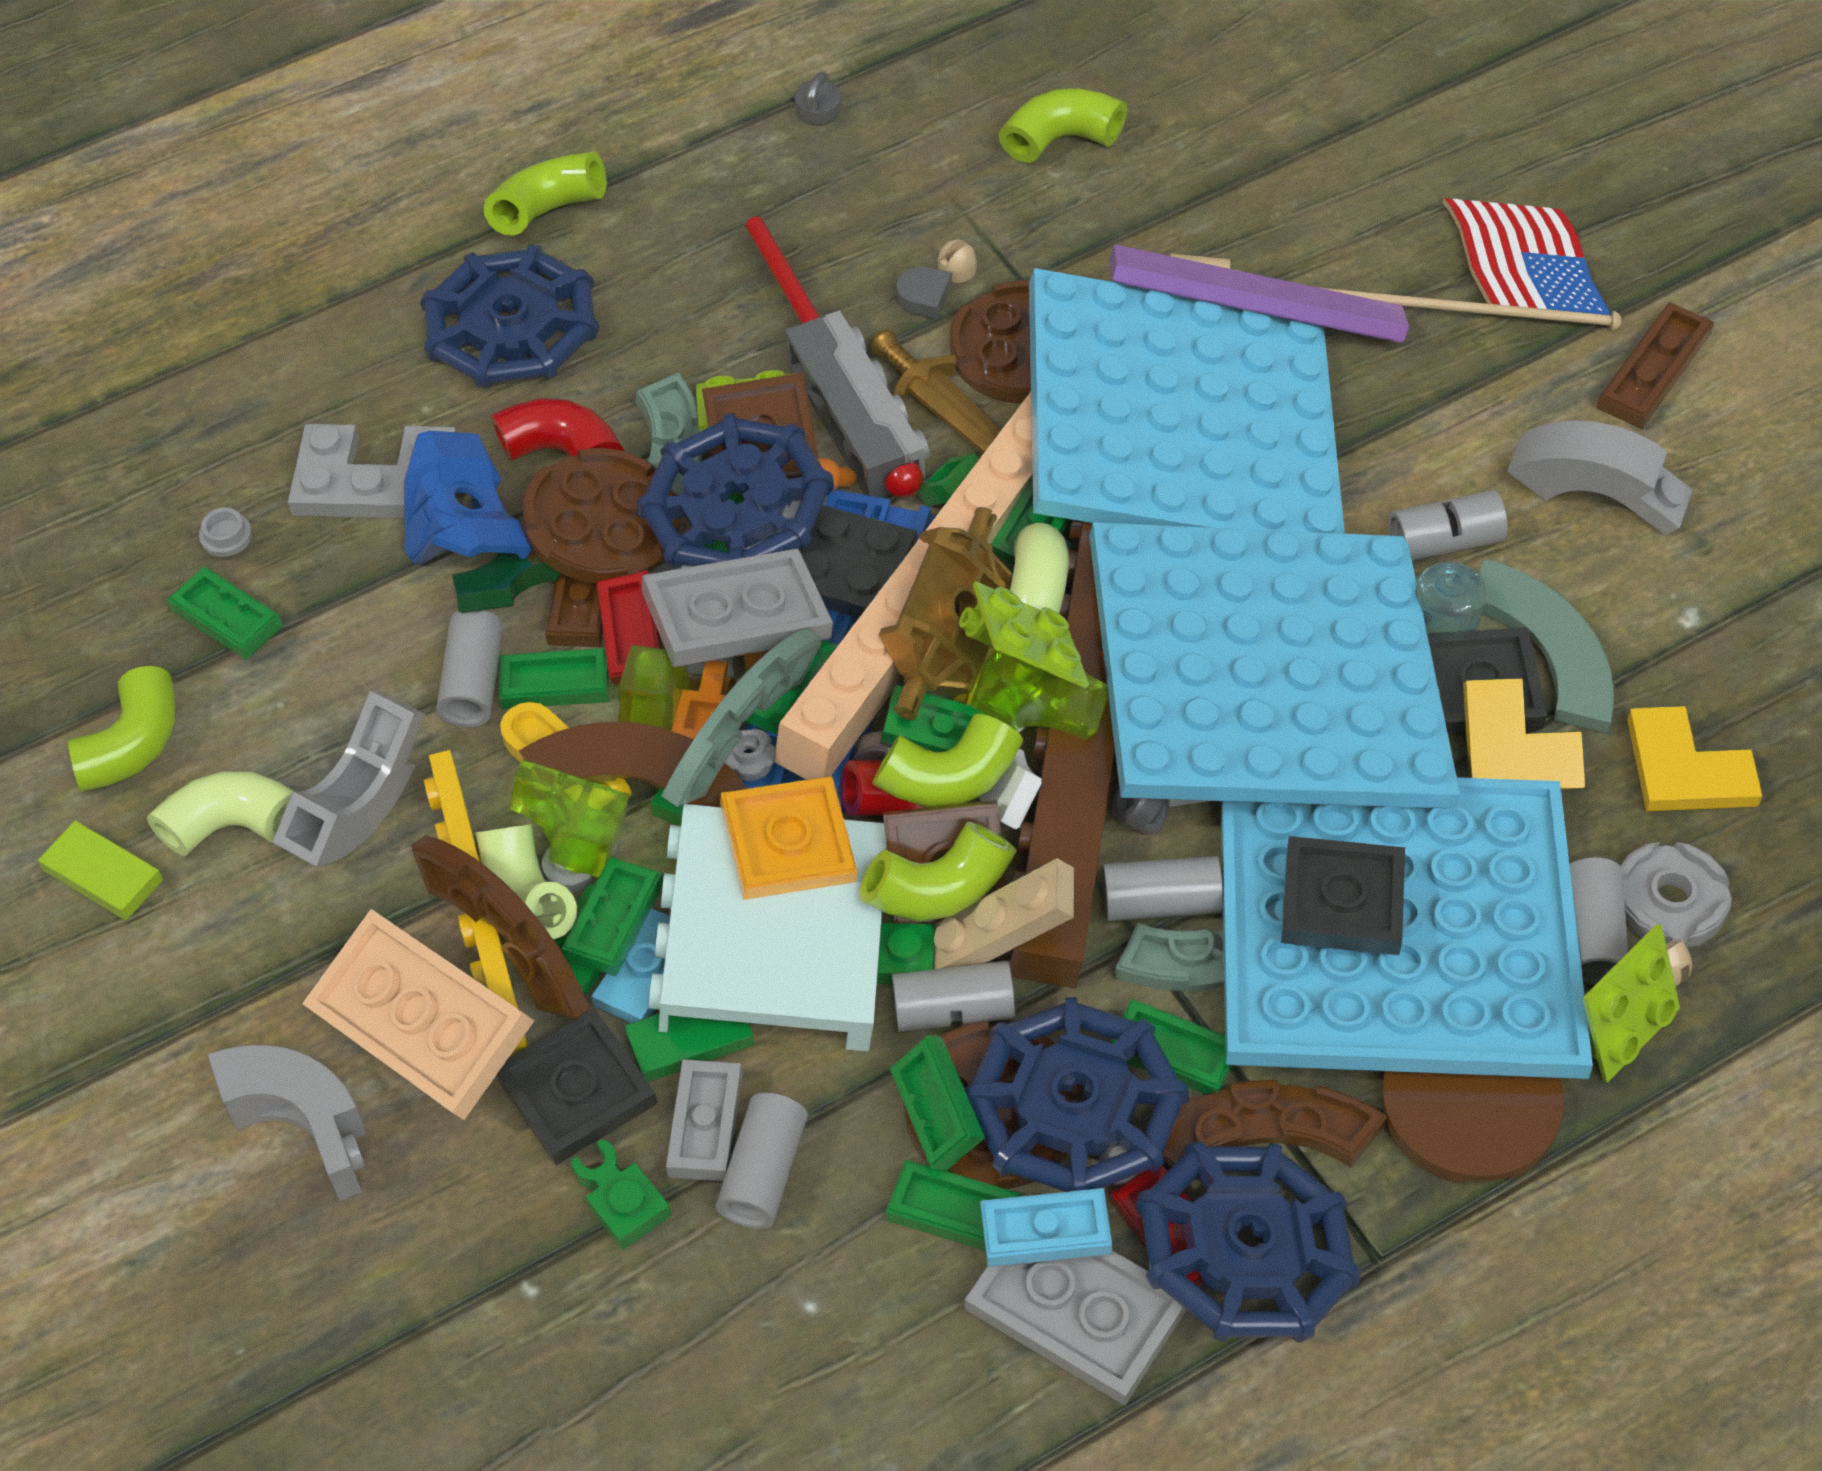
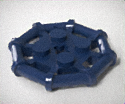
[420,244,600,389]
[637,413,834,568]
[964,997,1189,1192]
[1136,1141,1361,1343]

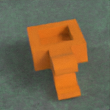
[671,660,731,740]

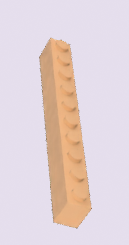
[774,392,1033,780]

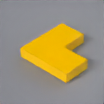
[1463,679,1585,790]
[1627,706,1762,812]

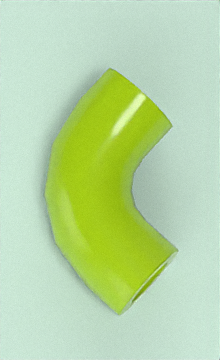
[998,88,1127,163]
[483,151,607,236]
[68,666,176,792]
[872,714,1023,808]
[860,822,1016,922]

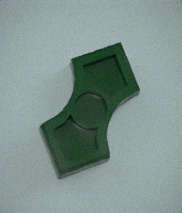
[452,546,560,613]

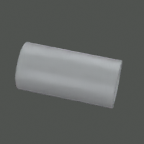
[1388,490,1508,561]
[436,610,503,727]
[1102,856,1223,921]
[1570,858,1628,987]
[892,961,1015,1032]
[715,1093,808,1229]

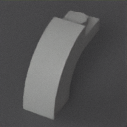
[1507,420,1693,536]
[272,691,425,867]
[207,1045,367,1201]

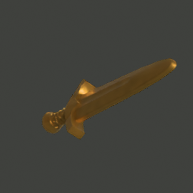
[870,330,1001,454]

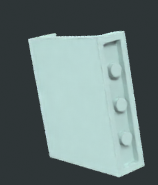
[649,804,886,1052]

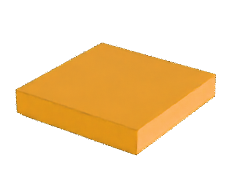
[720,776,858,900]

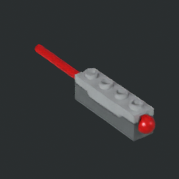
[745,216,930,498]

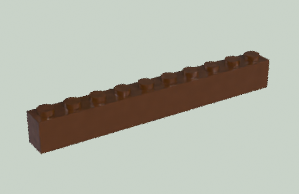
[1004,519,1115,989]

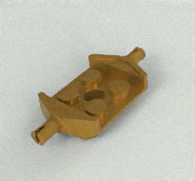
[879,507,1012,720]

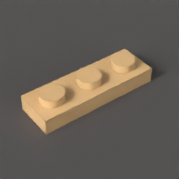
[934,858,1074,969]

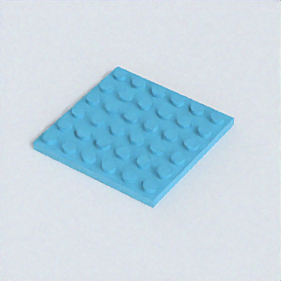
[1029,268,1345,534]
[1089,522,1460,808]
[1220,777,1593,1079]

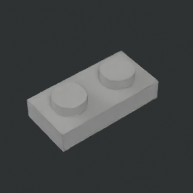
[666,1059,743,1181]

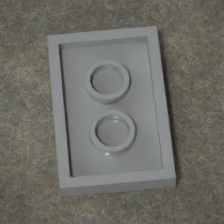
[642,549,833,667]
[965,1251,1186,1406]

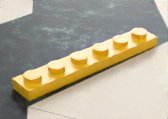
[423,750,528,1058]

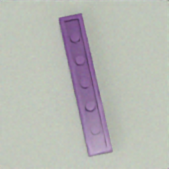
[1109,244,1409,343]

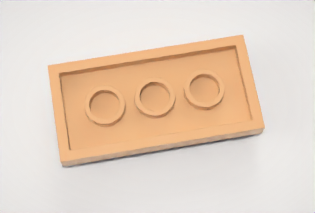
[302,909,534,1120]

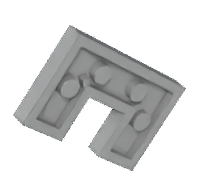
[288,424,456,518]

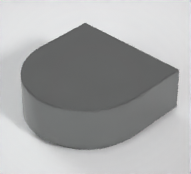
[896,267,952,319]

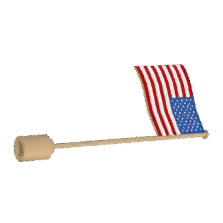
[1171,198,1622,331]

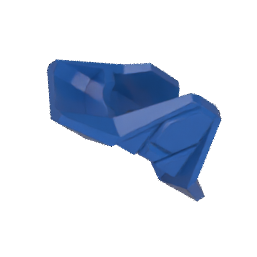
[404,430,532,564]

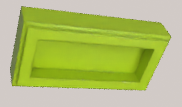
[37,820,163,921]

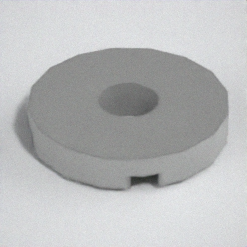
[1621,842,1732,947]

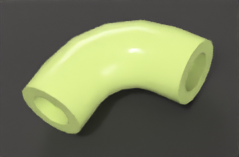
[1010,523,1069,613]
[147,771,293,856]
[476,824,577,939]

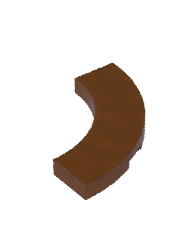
[519,721,748,807]
[411,835,590,1019]
[1142,1080,1388,1172]

